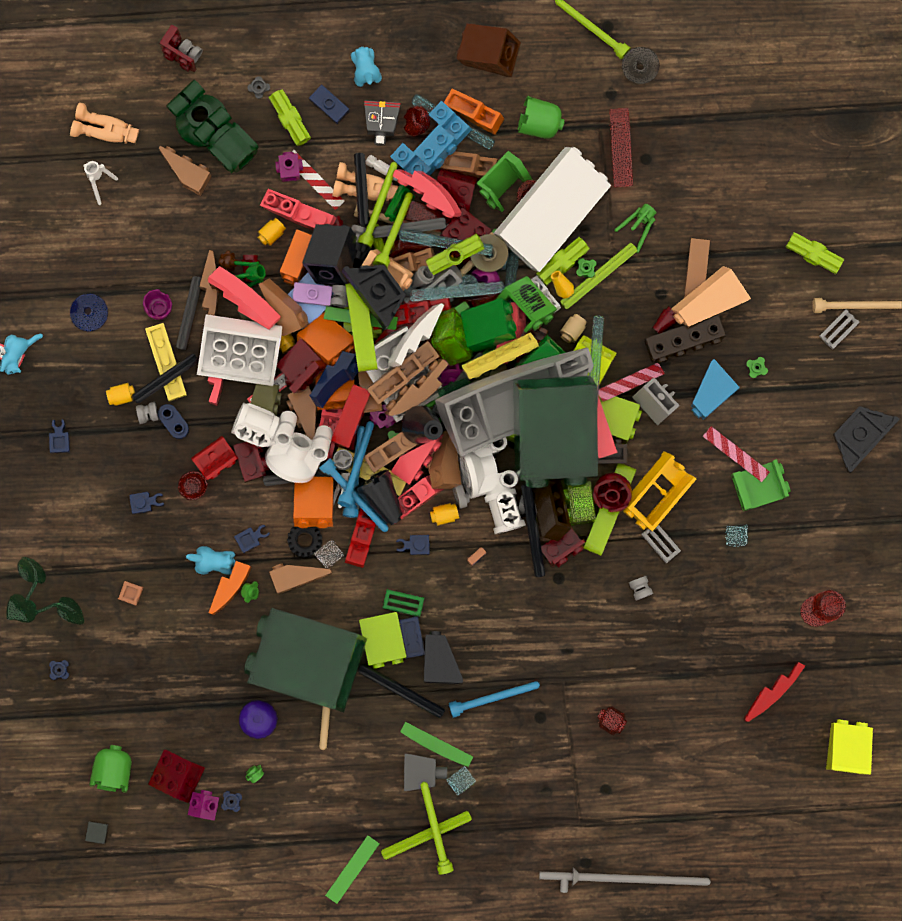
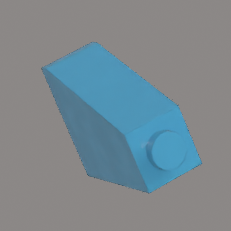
[691,359,740,420]

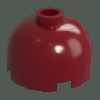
[593,472,632,512]

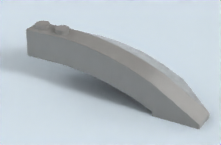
[435,347,594,457]

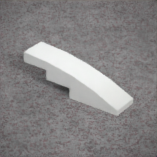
[387,303,444,368]

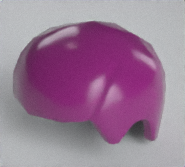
[472,268,500,292]
[143,289,172,320]

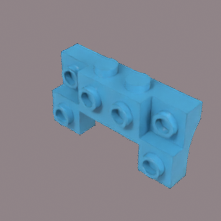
[390,101,472,176]

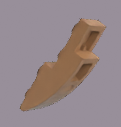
[385,359,448,416]
[364,432,418,473]

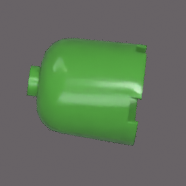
[518,96,564,139]
[89,745,132,793]

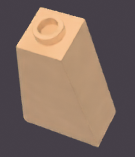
[672,266,751,326]

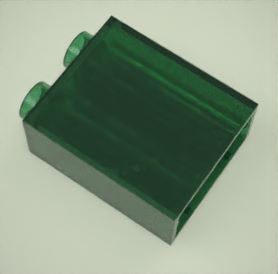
[513,376,598,488]
[244,608,367,713]

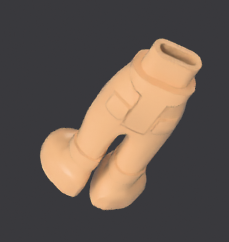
[70,102,139,144]
[332,162,399,202]

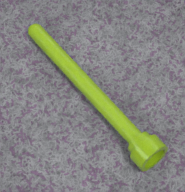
[555,0,631,60]
[357,162,398,248]
[373,192,413,268]
[420,782,454,874]

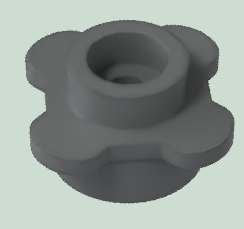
[247,76,270,99]

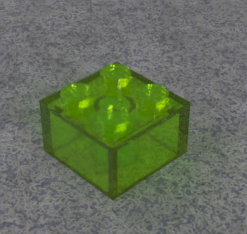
[431,308,471,366]
[563,481,596,526]

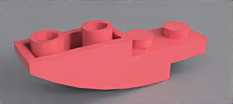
[393,169,461,218]
[260,189,336,231]

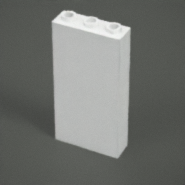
[493,147,611,272]

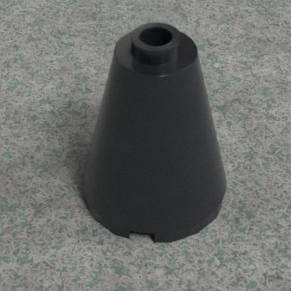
[401,406,443,444]
[355,469,403,525]

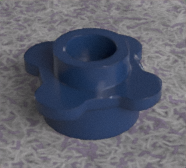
[49,660,69,680]
[221,791,242,812]

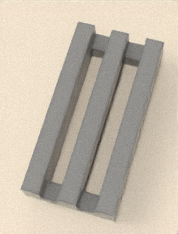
[819,309,859,350]
[641,525,681,563]

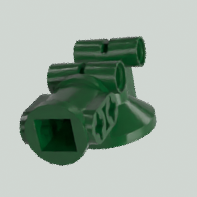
[166,80,259,174]

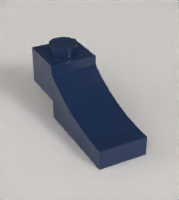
[310,351,359,408]

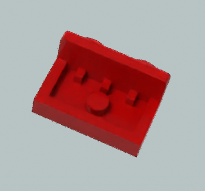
[191,436,238,480]

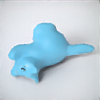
[351,47,382,87]
[0,334,43,375]
[186,546,235,575]

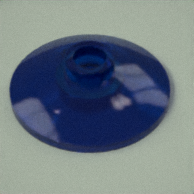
[70,294,108,331]

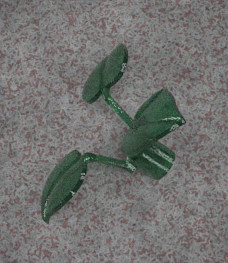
[6,557,84,625]

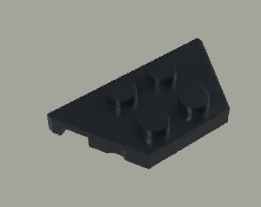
[342,265,406,330]
[833,406,900,473]

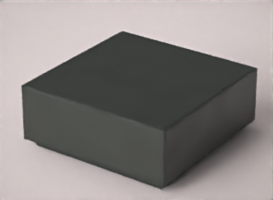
[85,821,108,844]

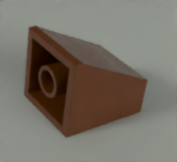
[457,23,521,77]

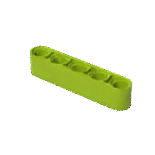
[345,283,378,372]
[584,463,636,556]

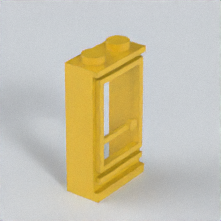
[623,451,696,532]

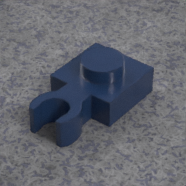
[49,419,70,453]
[129,492,165,514]
[234,525,270,554]
[396,535,430,555]

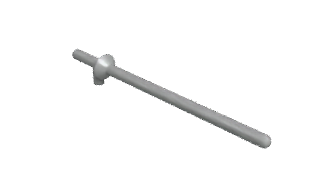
[539,867,711,893]

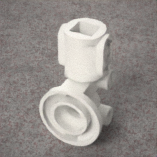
[231,403,333,483]
[457,437,526,534]

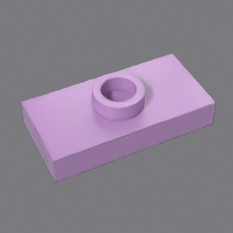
[292,282,332,306]

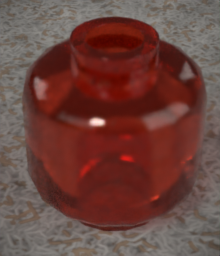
[597,706,627,735]

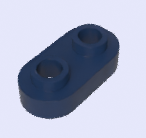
[158,404,189,439]

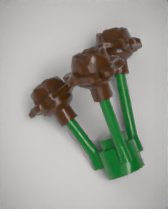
[209,250,266,293]

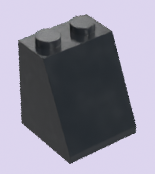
[302,224,357,286]
[424,631,463,684]

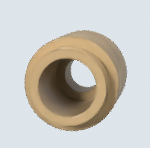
[560,314,587,343]

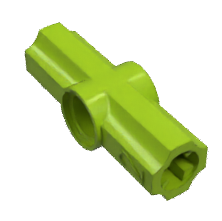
[269,89,311,146]
[786,232,844,274]
[426,233,485,275]
[536,237,590,286]

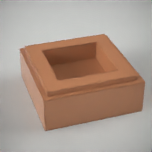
[467,547,486,566]
[118,581,143,606]

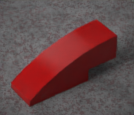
[331,384,371,449]

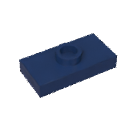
[309,84,350,124]
[399,617,425,658]

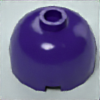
[239,700,278,739]

